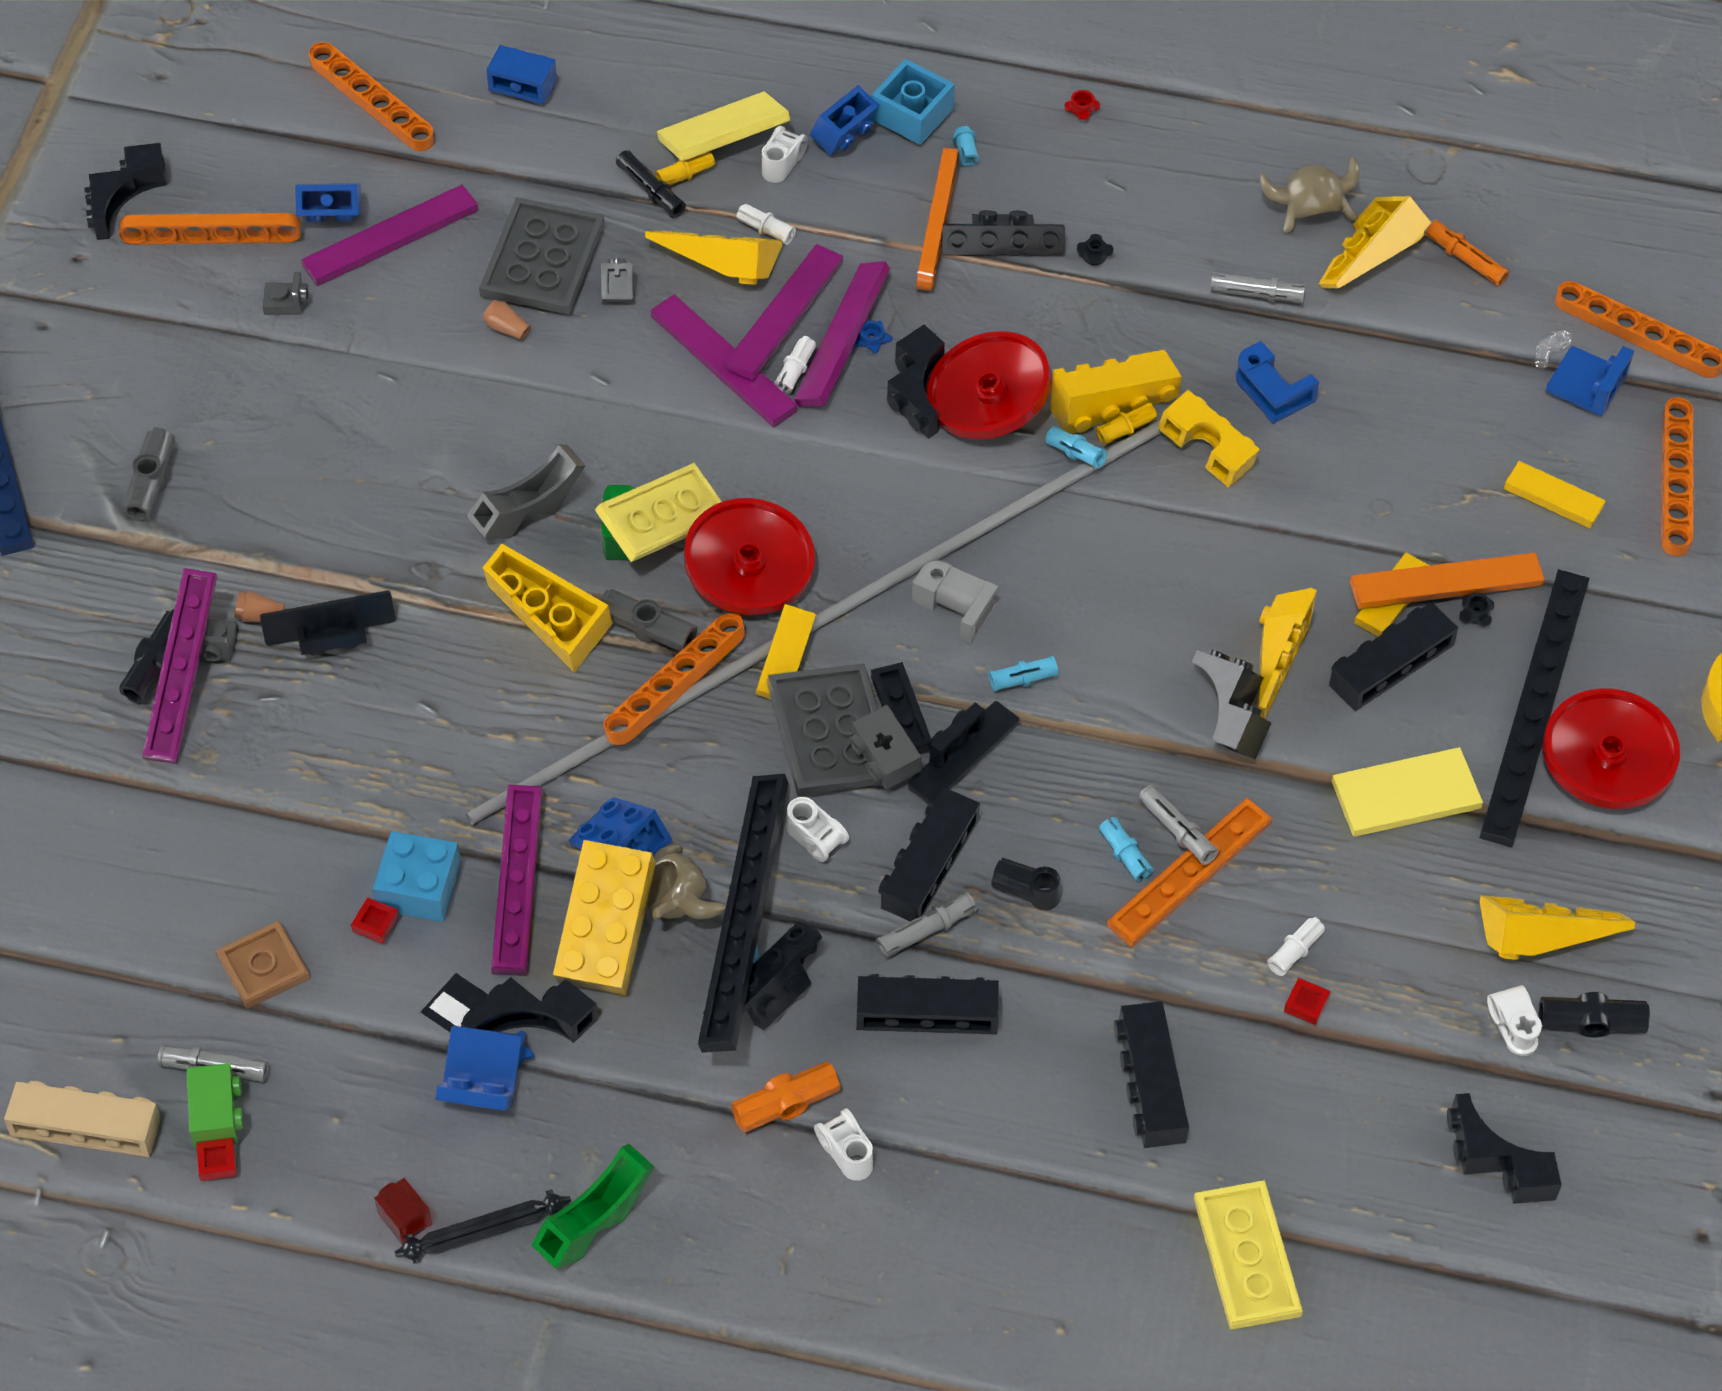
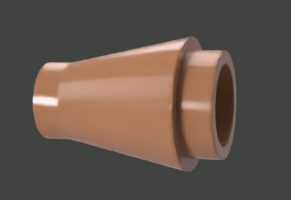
[483,299,531,341]
[234,590,285,622]

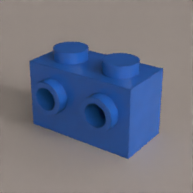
[486,45,557,105]
[810,85,880,156]
[295,183,362,222]

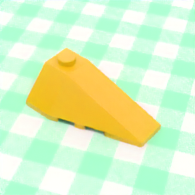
[1479,895,1636,960]

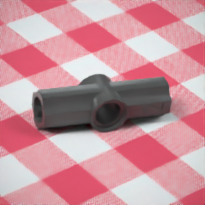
[122,427,175,521]
[600,589,697,651]

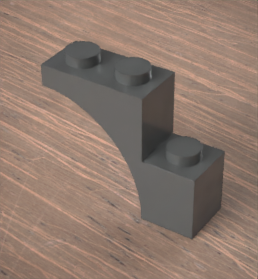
[467,444,585,538]

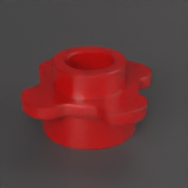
[1064,90,1100,120]

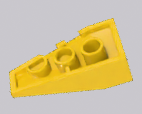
[1318,196,1431,288]
[645,231,782,284]
[1257,588,1317,719]

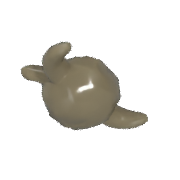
[1260,157,1360,233]
[646,844,726,920]

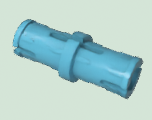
[1045,426,1107,468]
[989,656,1058,692]
[1099,817,1154,882]

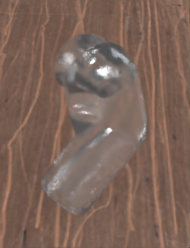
[1534,330,1572,368]

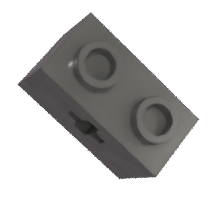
[850,705,921,790]

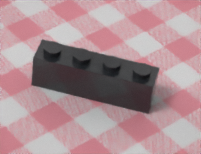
[1329,601,1458,712]
[878,787,980,921]
[856,974,999,1035]
[1114,1001,1189,1148]

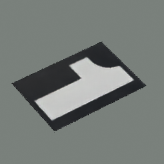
[420,973,488,1032]

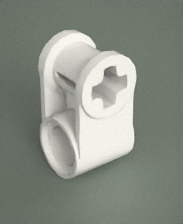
[761,125,808,183]
[786,797,849,862]
[1487,985,1542,1057]
[814,1108,873,1181]

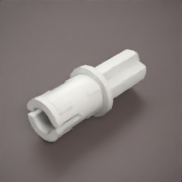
[736,204,796,245]
[774,336,816,394]
[1267,917,1325,976]

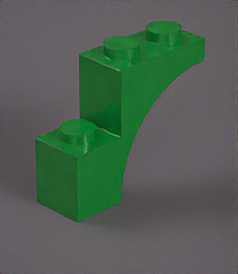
[531,1144,655,1269]

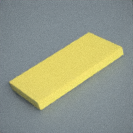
[657,91,790,161]
[595,463,722,562]
[1331,747,1483,837]
[1194,1180,1303,1330]

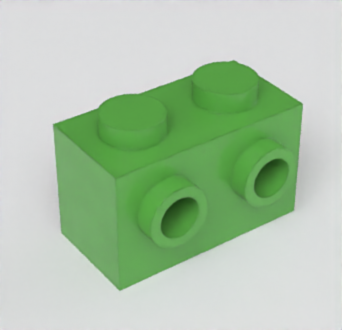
[187,1063,244,1148]

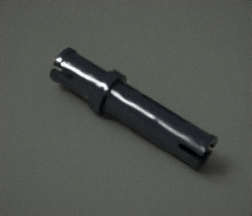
[616,150,686,218]

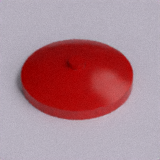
[927,331,1052,439]
[684,498,815,615]
[1543,688,1680,809]

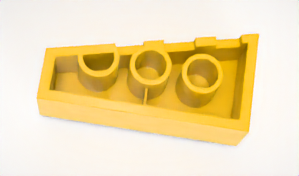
[1050,349,1182,434]

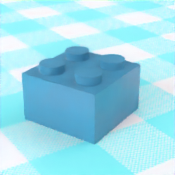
[871,59,955,145]
[372,831,461,922]

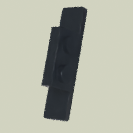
[942,210,1065,255]
[260,590,396,655]
[908,701,1020,803]
[703,921,822,1030]

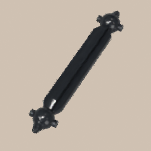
[395,1189,571,1264]

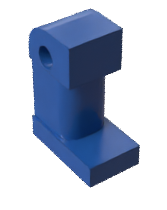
[1235,341,1319,424]

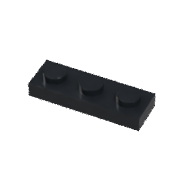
[871,662,931,753]

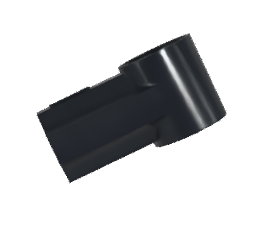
[991,857,1061,910]

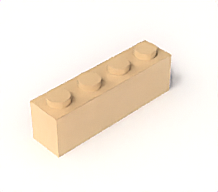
[4,1081,161,1157]

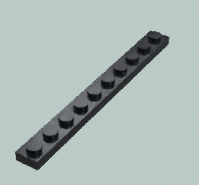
[1479,569,1590,848]
[698,774,789,1053]

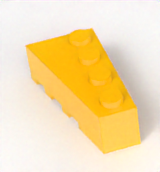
[482,544,613,673]

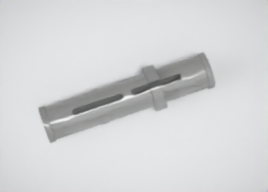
[1210,272,1306,304]
[1138,785,1218,865]
[876,892,977,958]
[157,1044,268,1083]

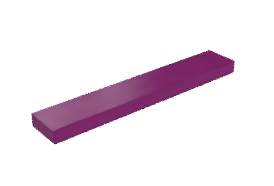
[301,184,478,286]
[725,244,843,381]
[794,261,890,407]
[651,294,797,428]
[142,568,217,764]
[491,784,542,976]

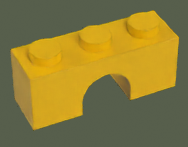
[1158,390,1260,488]

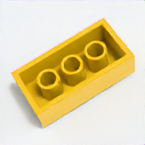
[553,840,656,996]

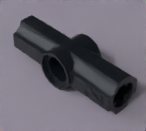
[119,609,174,705]
[1538,992,1650,1038]

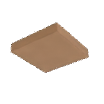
[215,920,310,1010]

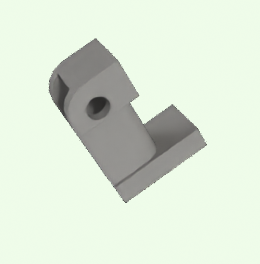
[912,560,998,645]

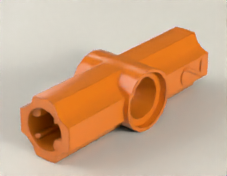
[731,1061,841,1133]

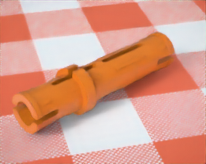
[1425,219,1510,287]

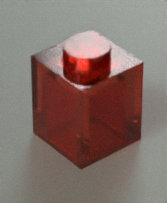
[374,1177,432,1245]

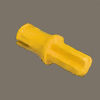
[655,151,715,186]
[1095,403,1157,446]

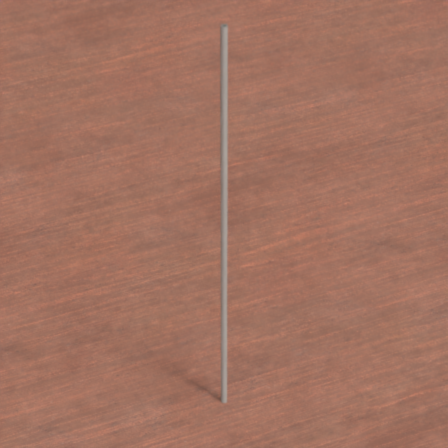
[466,419,1163,825]

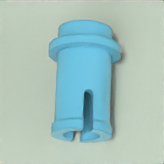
[952,126,979,166]

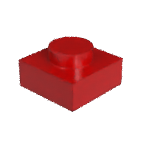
[351,897,399,944]
[1283,977,1331,1025]
[196,1137,237,1181]

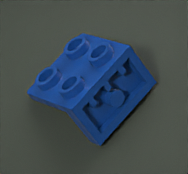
[1546,346,1634,417]
[569,797,672,856]
[435,1025,522,1111]

